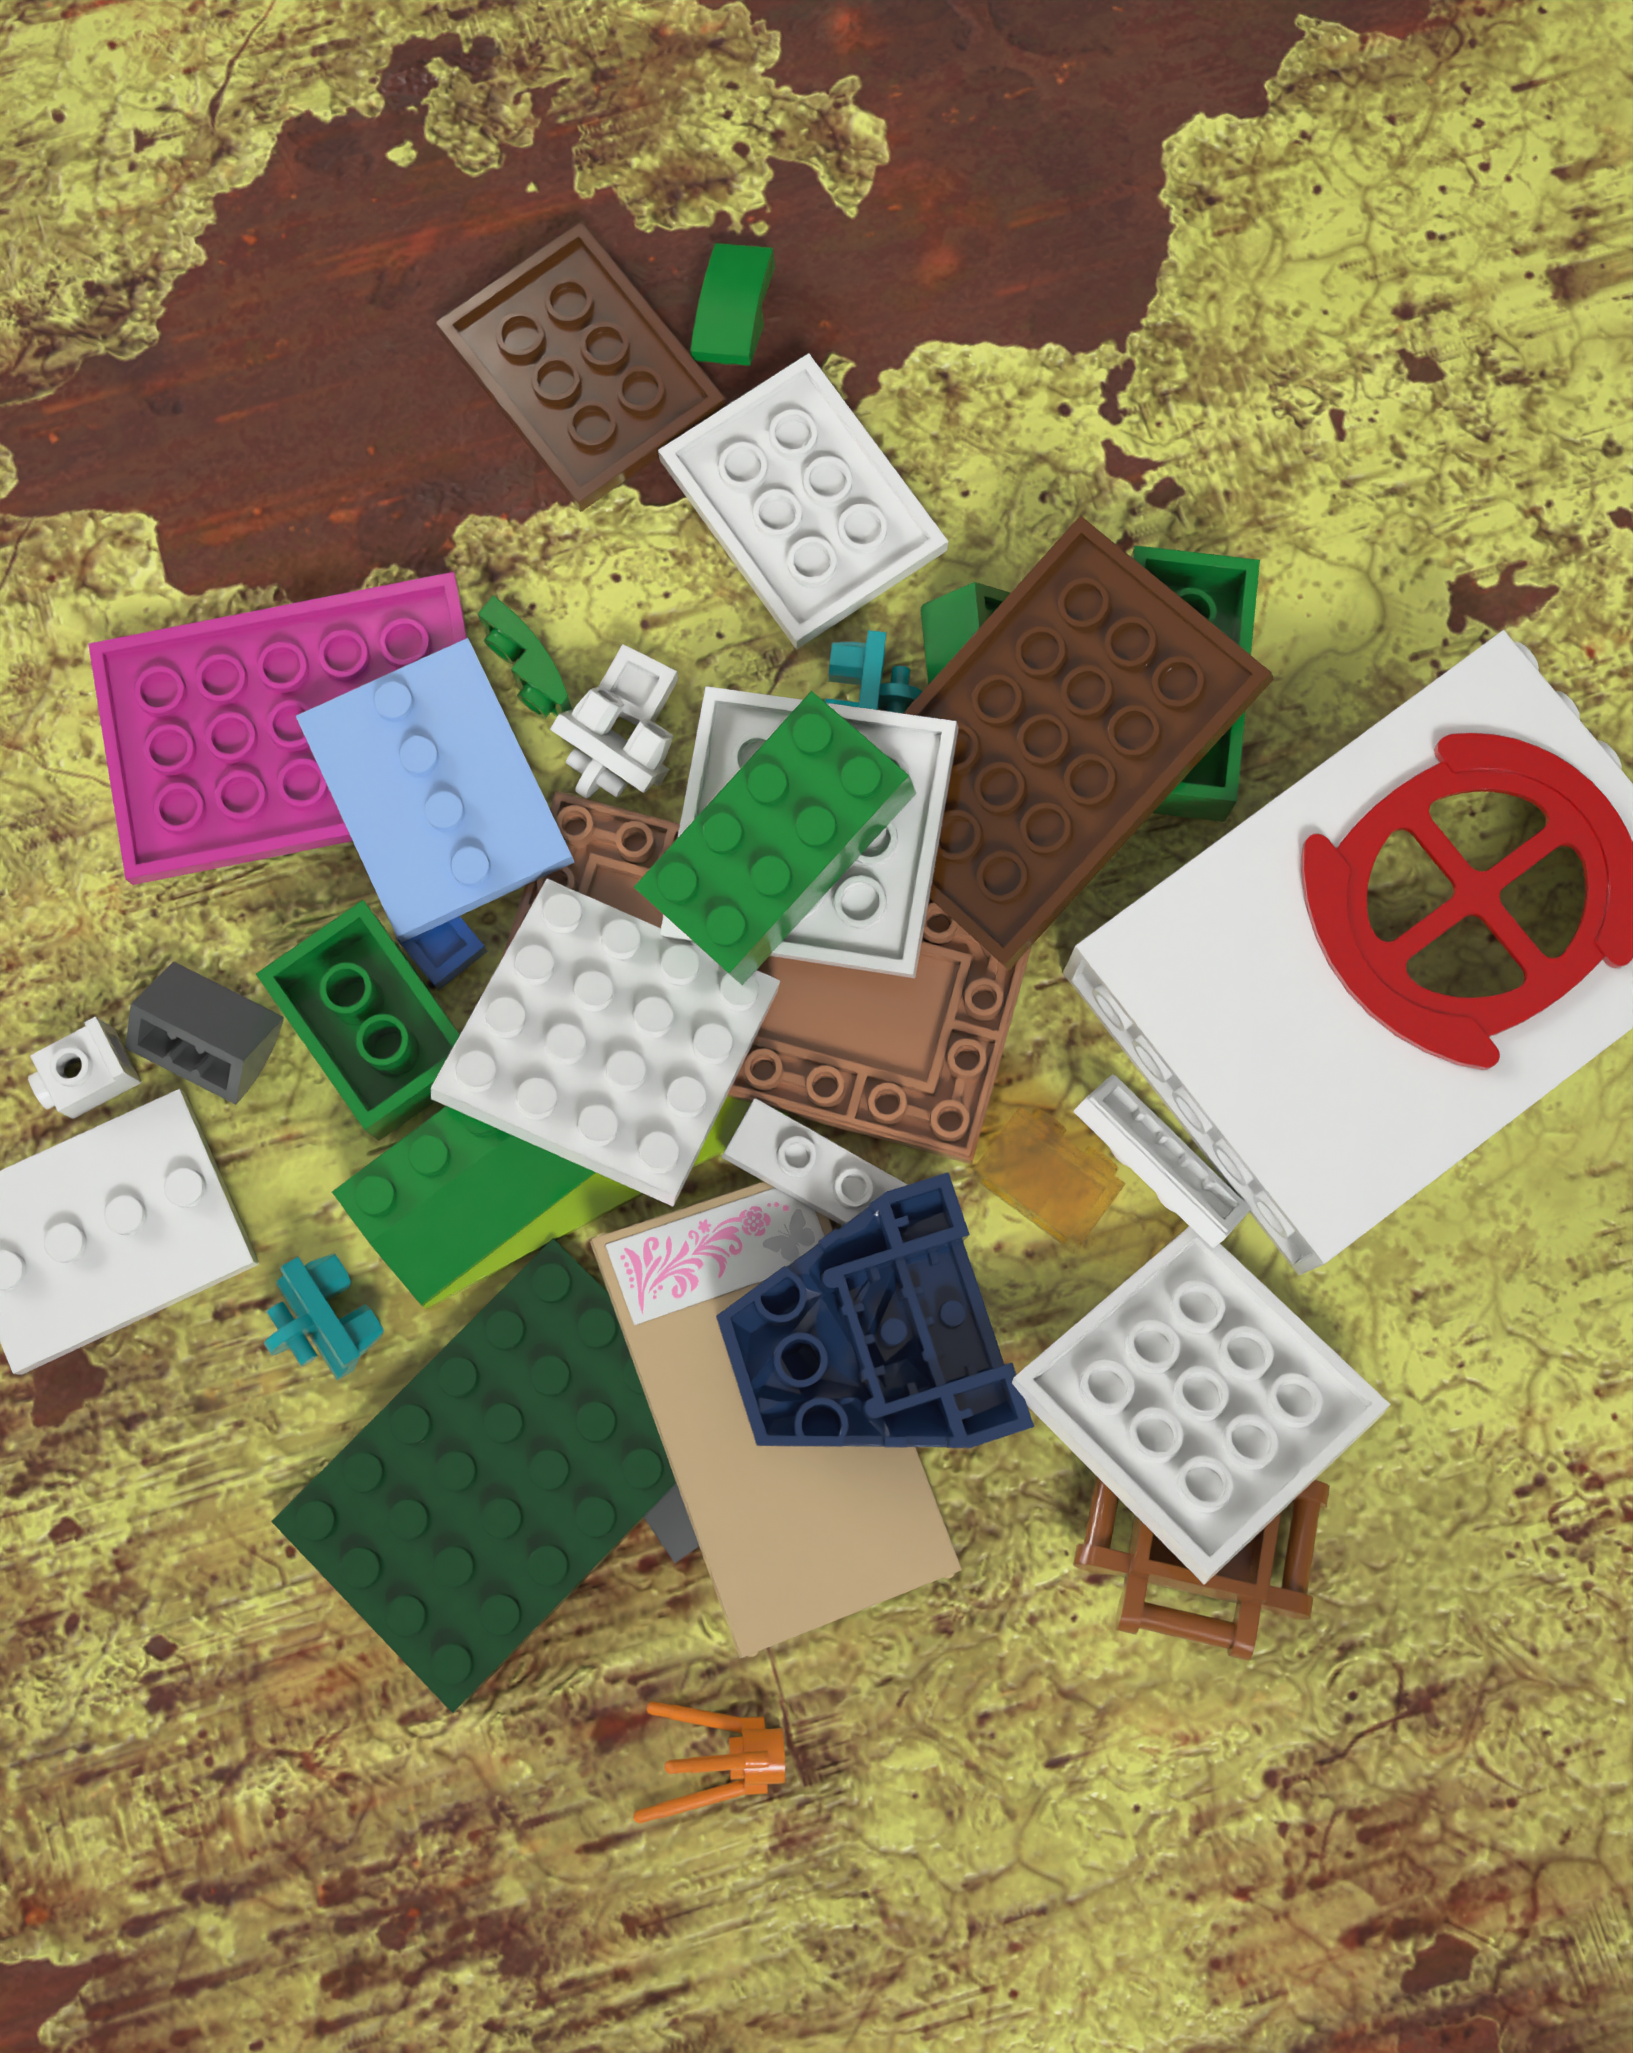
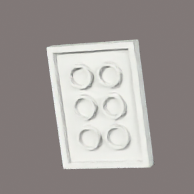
[658,353,948,650]
[0,1089,259,1375]

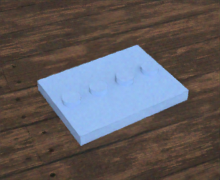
[296,638,575,943]

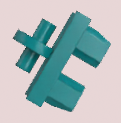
[825,630,923,714]
[264,1253,384,1381]

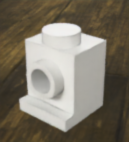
[28,1017,142,1119]

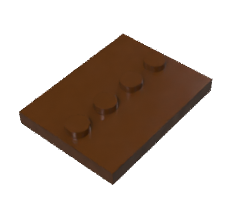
[435,221,726,512]

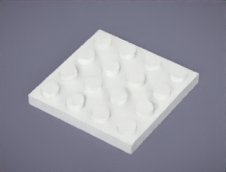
[660,686,959,978]
[431,879,780,1206]
[1012,1226,1391,1585]

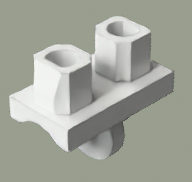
[550,686,673,799]

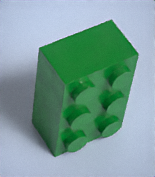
[256,900,460,1141]

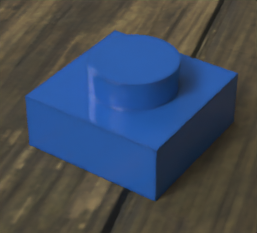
[396,916,488,991]

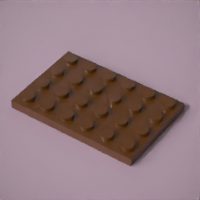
[903,515,1274,970]

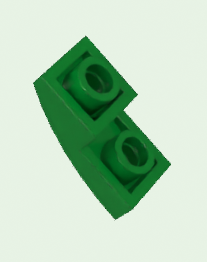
[690,243,775,366]
[478,595,572,719]

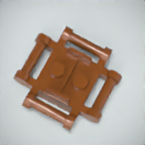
[1073,1476,1330,1661]

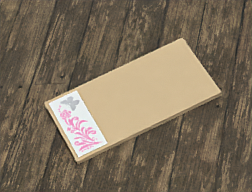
[590,1182,962,1658]

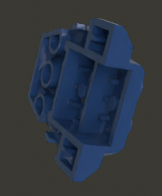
[716,1172,1034,1449]

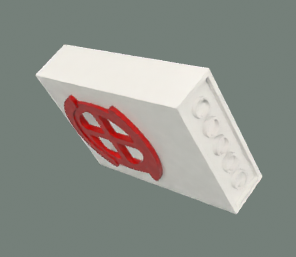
[1063,630,1633,1275]

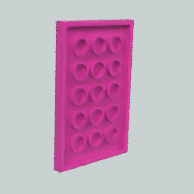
[88,572,469,885]

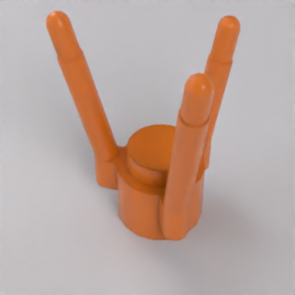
[633,1701,785,1823]

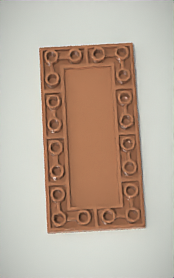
[502,791,1032,1165]

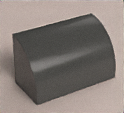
[125,961,284,1105]

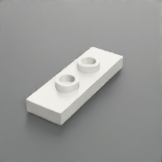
[1073,1074,1251,1249]
[721,1098,907,1226]

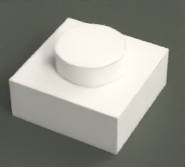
[598,644,679,725]

